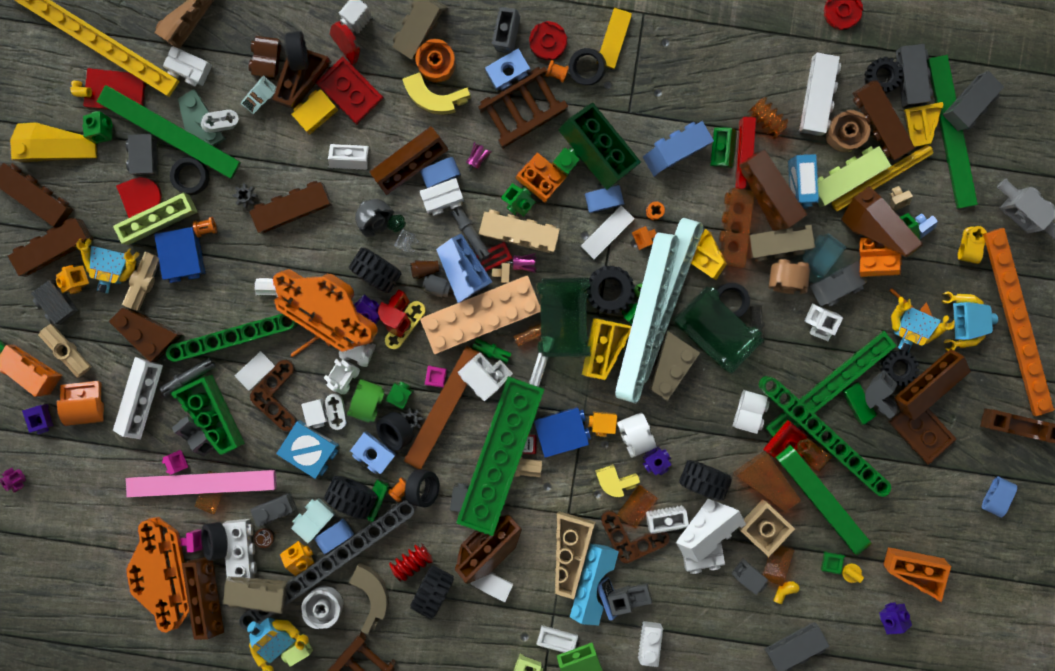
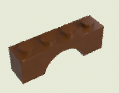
[980,408,1055,444]

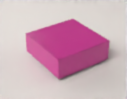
[425,366,447,388]

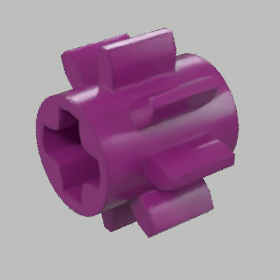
[0,467,26,493]

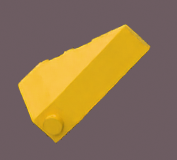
[10,123,97,162]

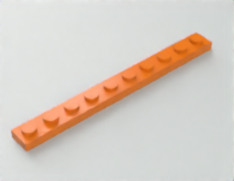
[983,228,1054,416]

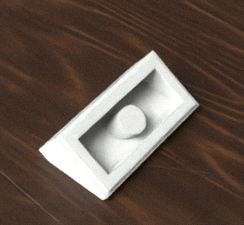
[328,144,369,170]

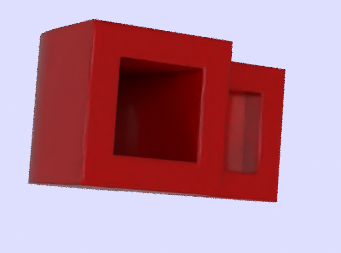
[378,289,411,338]

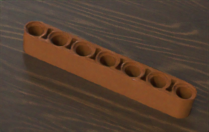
[404,346,483,470]

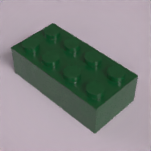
[558,102,641,190]

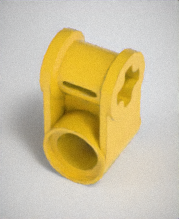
[957,226,987,264]

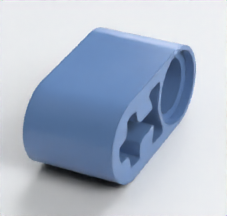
[420,157,461,188]
[585,185,624,213]
[982,476,1017,518]
[313,518,354,554]

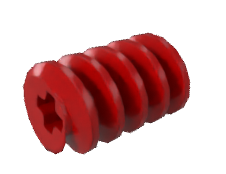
[389,543,433,582]

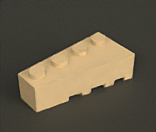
[479,209,560,254]
[555,511,596,599]

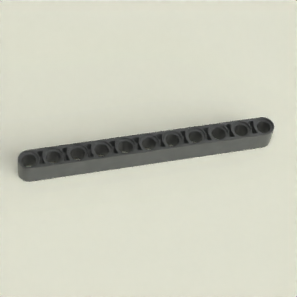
[239,499,416,630]

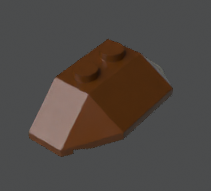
[455,515,522,584]

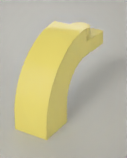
[402,72,471,115]

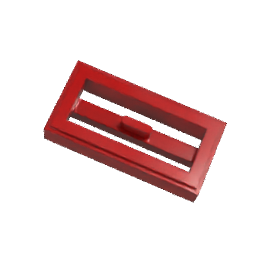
[476,241,513,272]

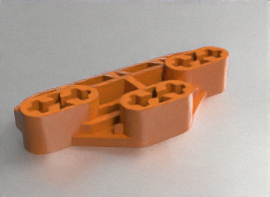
[273,269,378,351]
[126,517,189,632]

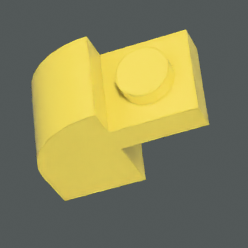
[595,465,640,497]

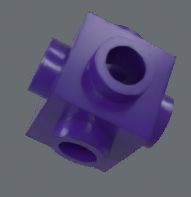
[354,294,380,325]
[643,447,671,476]
[879,602,912,634]

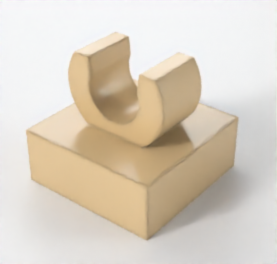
[889,186,913,211]
[492,263,510,283]

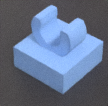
[915,213,938,239]

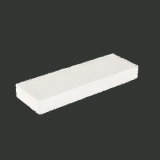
[580,206,634,260]

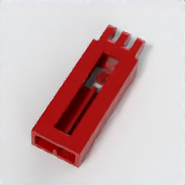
[735,117,756,191]

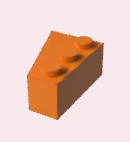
[0,345,62,397]
[884,547,951,602]

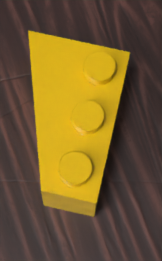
[582,318,632,380]

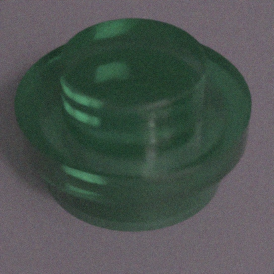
[387,215,406,232]

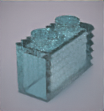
[802,233,846,278]

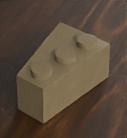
[392,0,449,60]
[746,224,815,262]
[649,331,700,401]
[223,576,287,613]

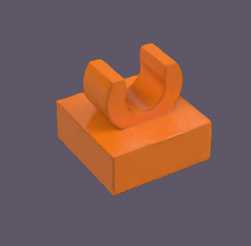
[632,226,657,250]

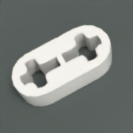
[201,110,239,133]
[325,393,347,430]

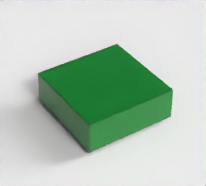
[821,551,845,575]

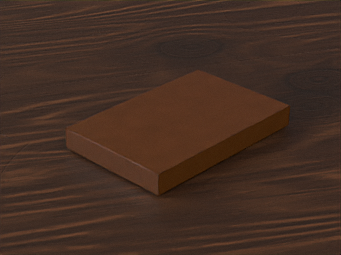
[889,408,957,465]

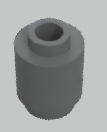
[422,274,451,298]

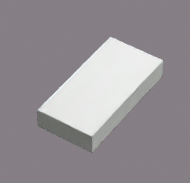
[537,625,578,653]

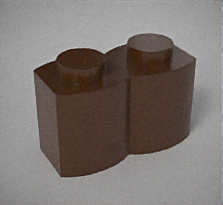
[248,36,281,80]

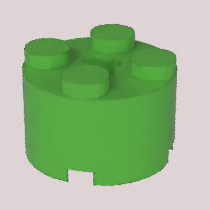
[347,379,384,423]

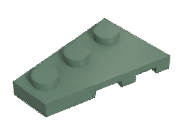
[178,89,226,159]

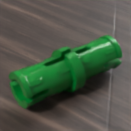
[472,338,511,364]

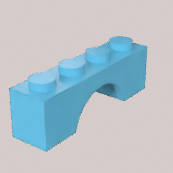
[570,543,619,626]

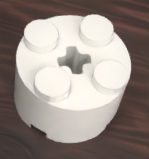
[617,412,656,458]
[301,585,344,629]

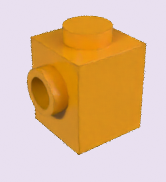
[588,411,617,437]

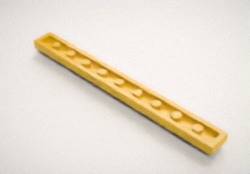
[14,0,180,97]

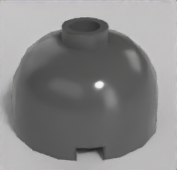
[355,199,394,237]

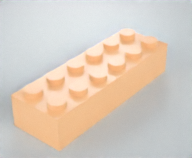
[420,275,542,354]

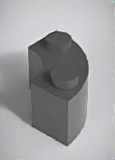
[810,261,868,306]

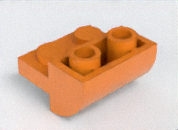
[515,152,567,203]
[859,237,902,277]
[57,381,104,426]

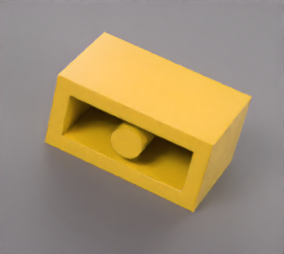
[292,89,338,135]

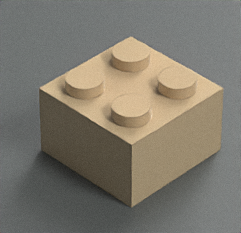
[738,499,795,557]

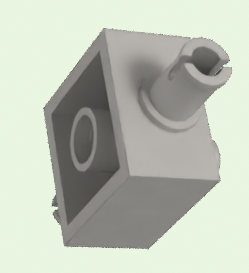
[997,179,1055,239]

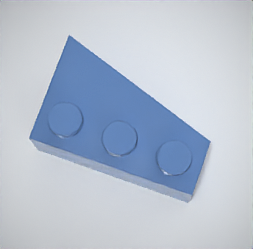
[643,121,714,176]

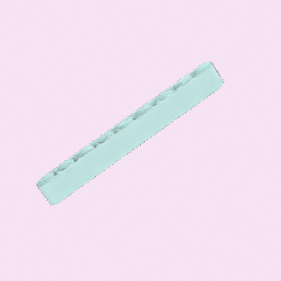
[644,218,703,383]
[615,232,679,403]

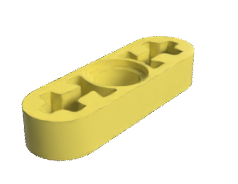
[385,301,426,349]

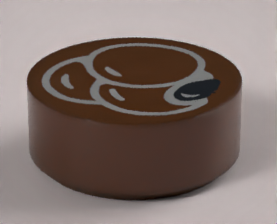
[254,528,275,548]

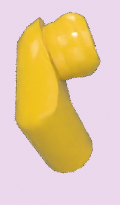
[70,81,92,97]

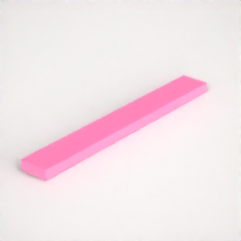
[126,470,276,497]

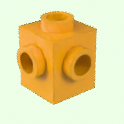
[56,265,89,294]
[280,541,314,576]

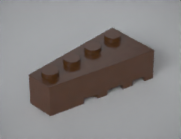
[739,149,807,231]

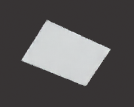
[235,351,275,391]

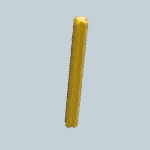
[831,145,933,211]

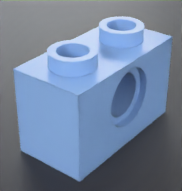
[485,48,530,91]
[350,431,396,474]

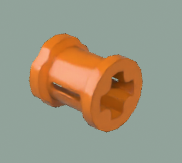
[545,60,569,83]
[646,201,665,220]
[193,217,217,238]
[387,477,407,503]

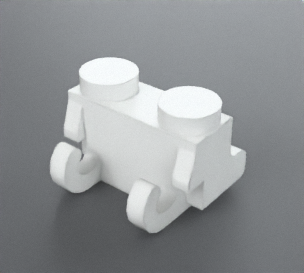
[339,337,376,367]
[324,359,360,394]

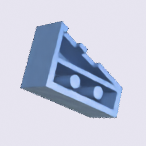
[436,234,492,303]

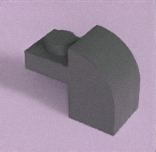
[865,370,899,419]
[172,416,214,457]
[608,583,653,616]

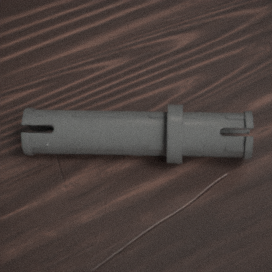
[451,206,491,261]
[159,357,216,397]

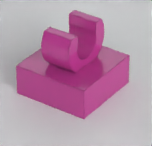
[162,450,188,475]
[180,530,202,552]

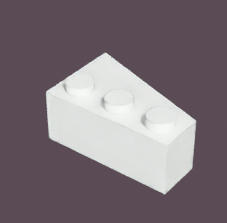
[676,499,746,562]

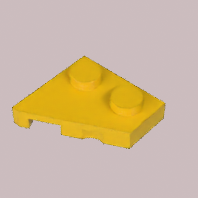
[904,102,944,147]
[691,229,727,280]

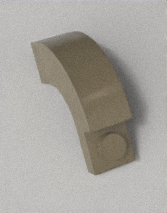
[349,562,389,634]

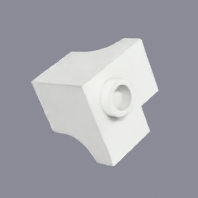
[804,303,843,341]

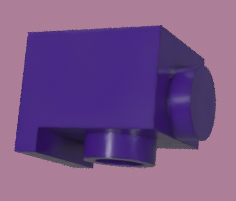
[22,404,54,435]

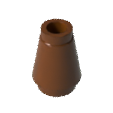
[410,260,439,279]

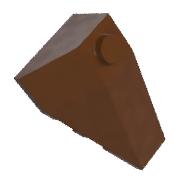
[841,186,923,257]

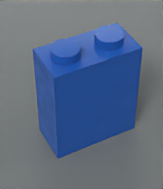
[154,227,206,283]
[534,407,591,458]

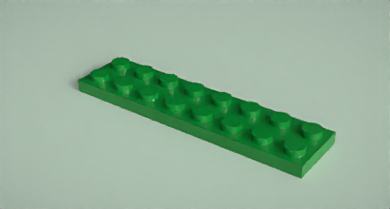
[456,376,545,536]

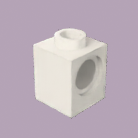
[301,398,328,429]

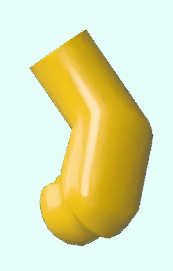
[773,581,800,604]

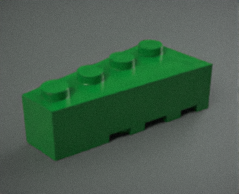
[171,375,245,455]

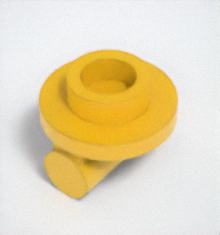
[842,563,864,583]

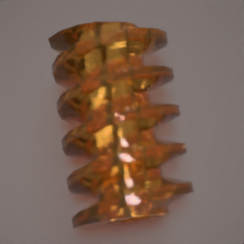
[747,97,789,140]

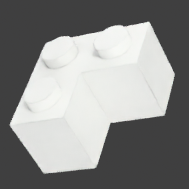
[458,352,513,401]

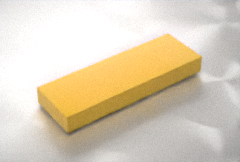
[596,8,632,69]

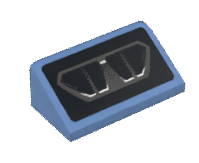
[597,577,618,621]

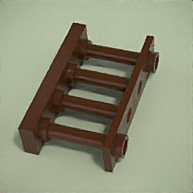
[478,67,568,149]
[327,631,396,671]

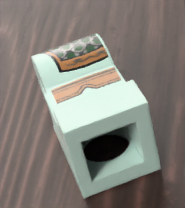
[241,75,276,114]

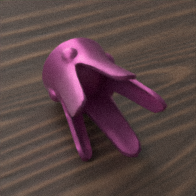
[466,141,492,171]
[508,253,537,273]

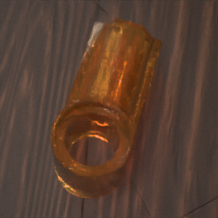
[797,438,832,472]

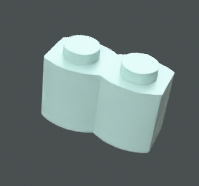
[291,498,336,543]

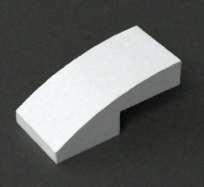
[471,572,513,602]

